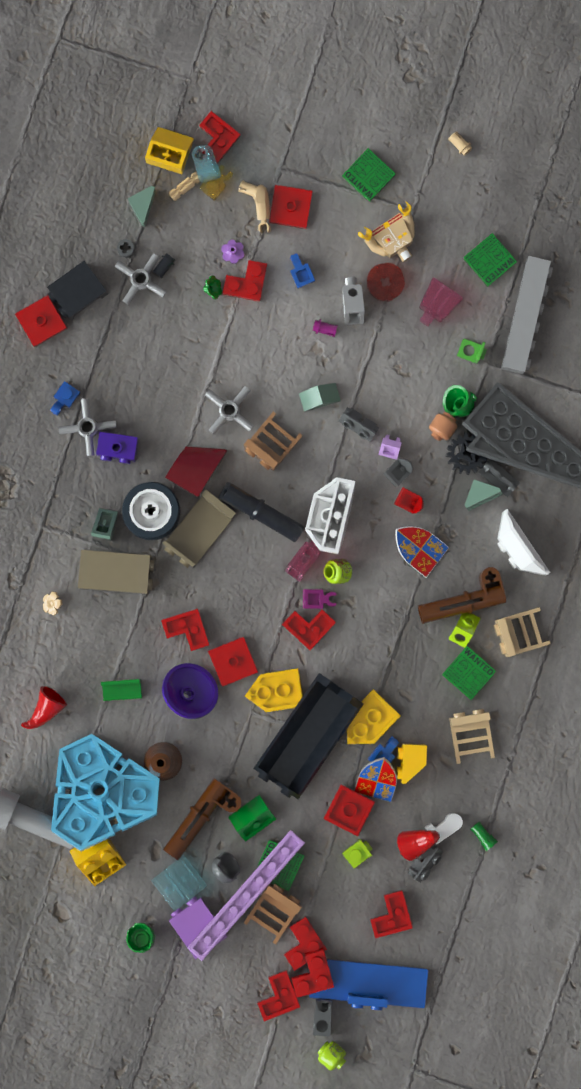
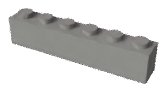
[501,256,553,374]

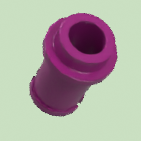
[312,319,338,337]

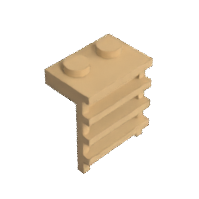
[494,607,551,657]
[449,709,495,764]

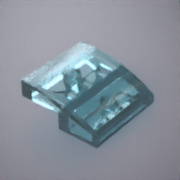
[151,855,207,911]

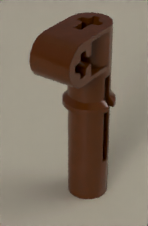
[418,567,506,624]
[163,778,241,861]

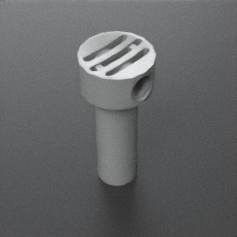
[0,787,72,849]

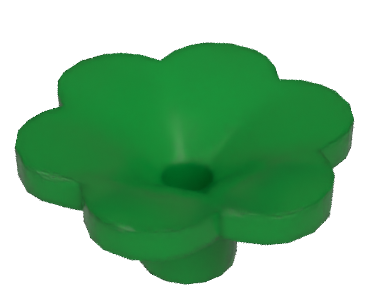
[203,275,222,300]

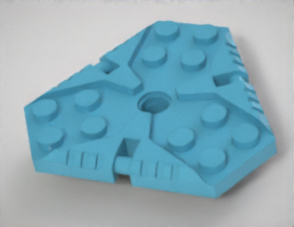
[51,734,160,852]

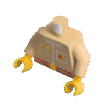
[358,201,415,262]

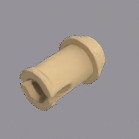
[448,131,472,156]

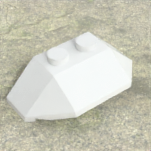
[305,477,355,554]
[497,509,551,576]

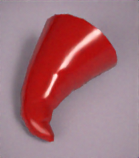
[21,686,67,729]
[397,830,440,861]

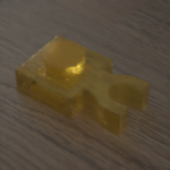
[199,165,233,201]

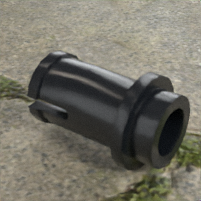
[153,253,175,278]

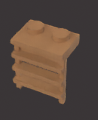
[244,411,303,471]
[244,884,302,944]

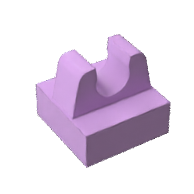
[378,435,402,460]

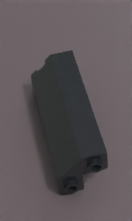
[253,673,364,799]

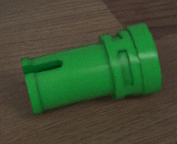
[470,821,498,851]

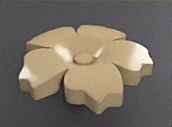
[43,592,63,615]

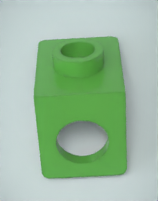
[457,339,487,364]

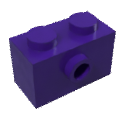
[96,432,139,464]

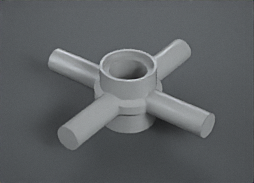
[115,253,167,305]
[205,386,254,435]
[59,398,117,456]

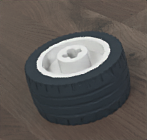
[122,482,180,540]

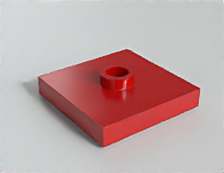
[269,185,313,229]
[15,295,67,347]
[208,637,258,687]
[323,784,375,836]

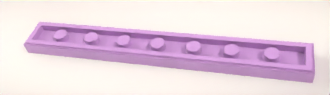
[187,830,305,961]

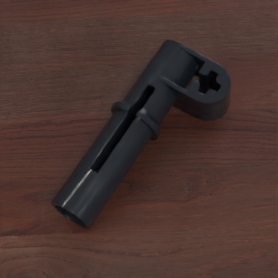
[218,482,304,542]

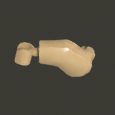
[238,180,271,233]

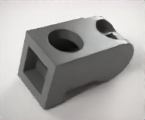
[313,999,332,1037]

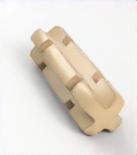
[169,171,202,201]

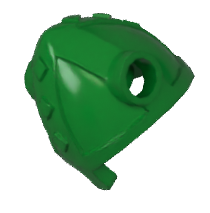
[443,385,477,418]

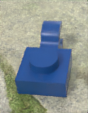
[290,253,315,289]
[50,381,80,416]
[368,736,399,763]

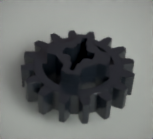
[446,433,487,475]

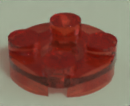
[367,263,405,302]

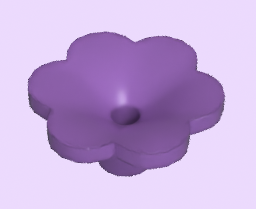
[221,240,245,264]

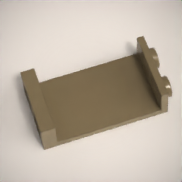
[163,489,236,568]
[78,550,154,594]

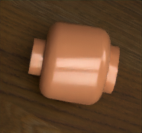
[429,412,457,441]

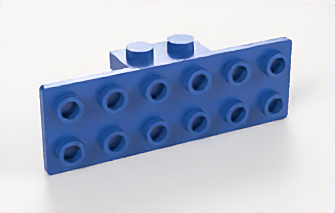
[309,959,428,1010]

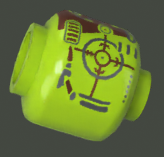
[324,559,352,584]
[317,1041,346,1071]

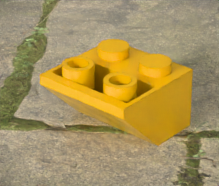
[145,127,194,174]
[397,743,427,784]
[70,838,126,887]

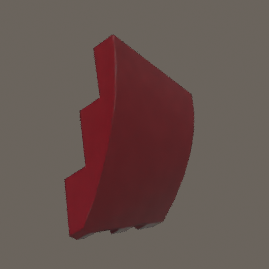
[165,446,227,497]

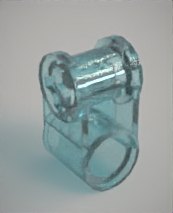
[192,145,221,184]

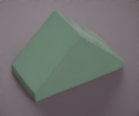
[128,186,156,227]
[299,383,341,412]
[465,480,503,511]
[91,508,118,541]

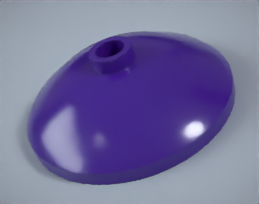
[162,663,218,719]

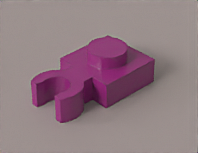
[303,589,337,609]

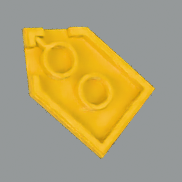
[245,668,303,712]
[347,689,401,744]

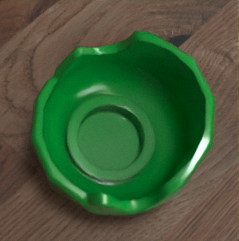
[126,923,155,953]

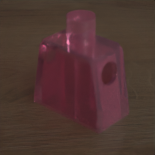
[419,277,463,327]
[285,541,321,582]

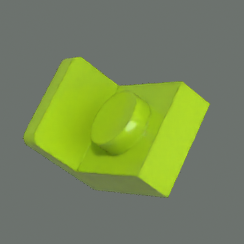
[342,839,373,869]

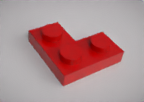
[199,111,241,165]
[223,260,267,302]
[161,609,209,651]
[282,610,336,650]
[370,890,413,939]
[284,916,327,971]
[291,948,334,998]
[257,970,300,1021]

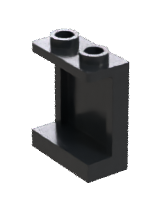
[47,261,108,320]

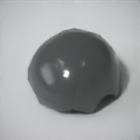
[212,852,240,883]

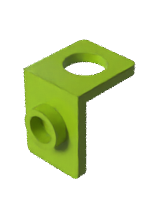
[449,613,480,648]

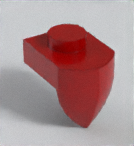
[394,487,424,514]

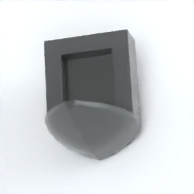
[383,458,413,487]

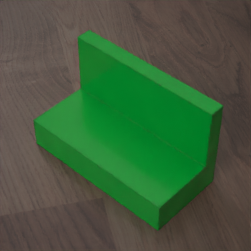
[101,679,142,701]
[228,795,276,842]

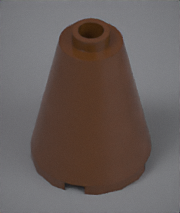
[144,742,182,781]

